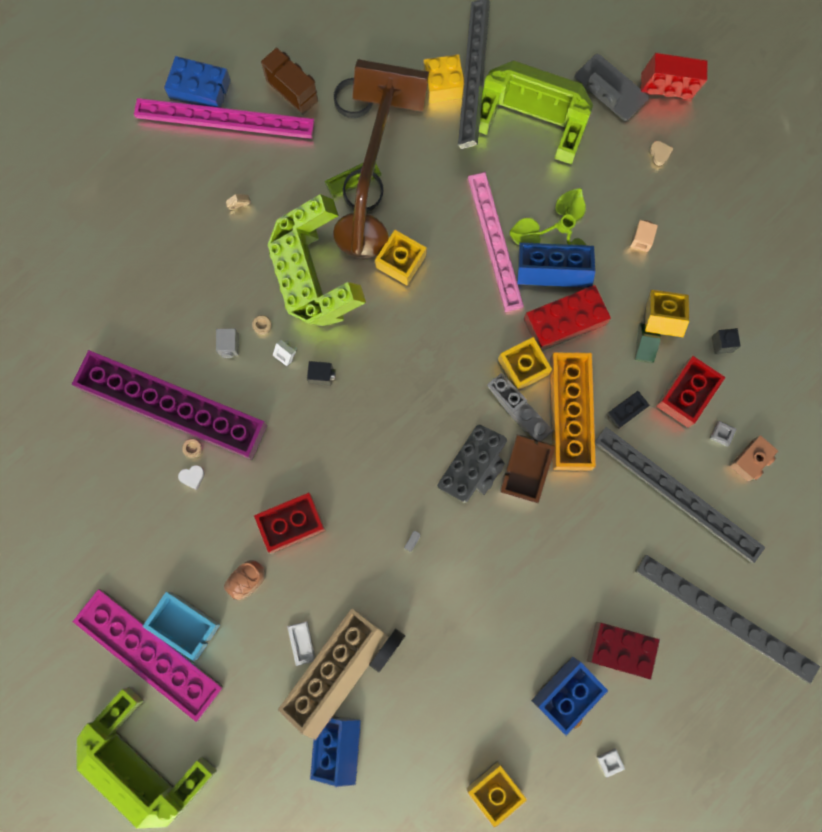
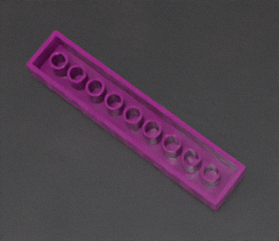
[71,350,268,460]

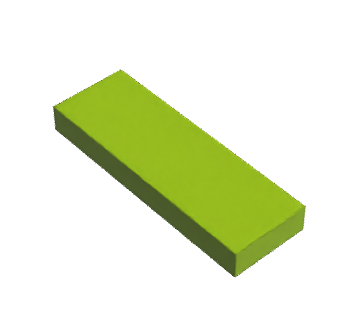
[325,163,381,199]

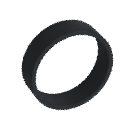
[334,78,373,118]
[343,169,384,211]
[369,629,405,673]

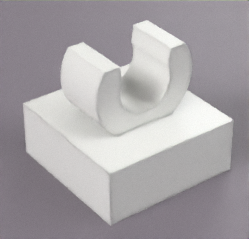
[273,340,297,366]

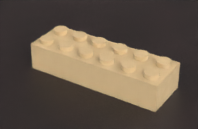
[278,609,389,740]

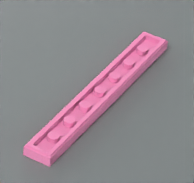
[468,172,524,312]

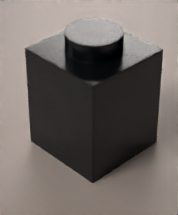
[712,328,741,354]
[307,361,336,386]

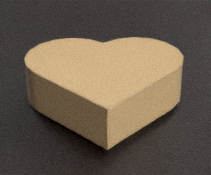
[650,141,674,166]
[226,194,251,210]

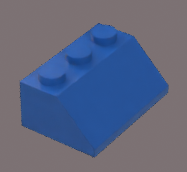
[531,657,608,736]
[310,716,361,787]

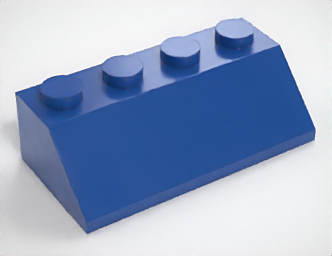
[517,243,595,288]

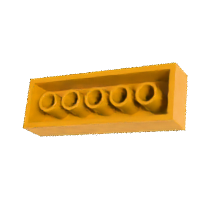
[550,353,596,471]

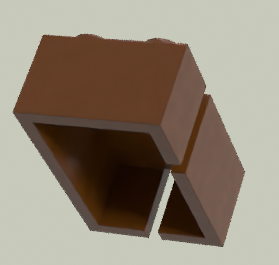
[261,47,318,115]
[500,434,555,504]

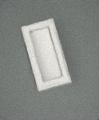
[287,621,316,666]

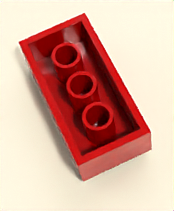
[524,285,611,351]

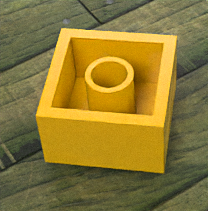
[423,54,464,103]
[375,230,427,286]
[645,290,689,337]
[498,337,552,390]
[466,762,527,828]

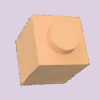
[630,220,658,252]

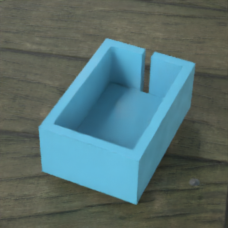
[142,592,221,661]

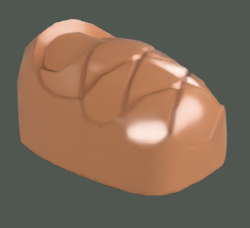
[224,560,265,600]

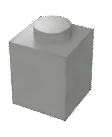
[216,328,239,358]

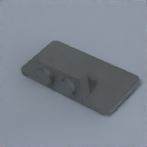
[574,54,649,121]
[437,425,507,503]

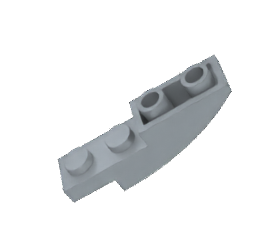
[487,373,553,443]

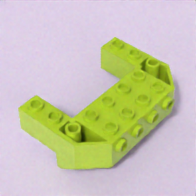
[479,60,594,165]
[268,194,366,326]
[77,687,217,829]

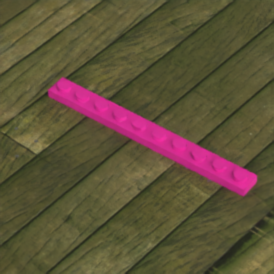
[134,98,315,139]

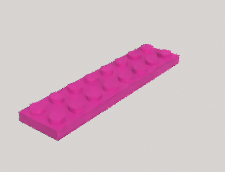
[72,589,224,722]

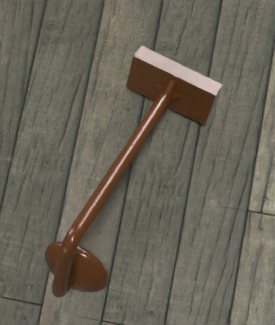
[333,59,429,259]

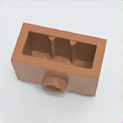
[730,435,778,481]

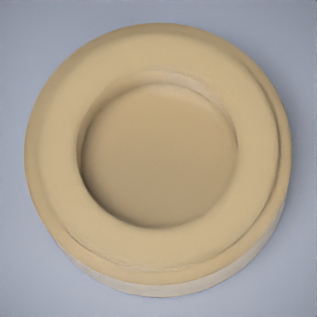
[252,315,272,335]
[182,438,203,458]

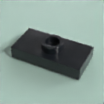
[607,391,650,429]

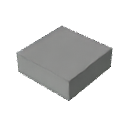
[710,421,736,447]
[404,530,421,552]

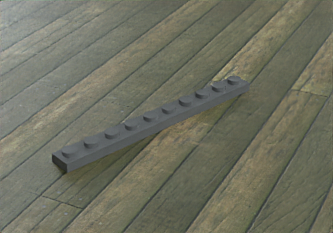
[458,0,490,149]
[595,427,766,563]
[635,555,820,684]

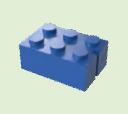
[164,56,231,108]

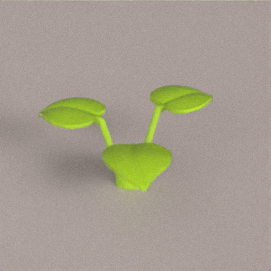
[509,188,586,245]

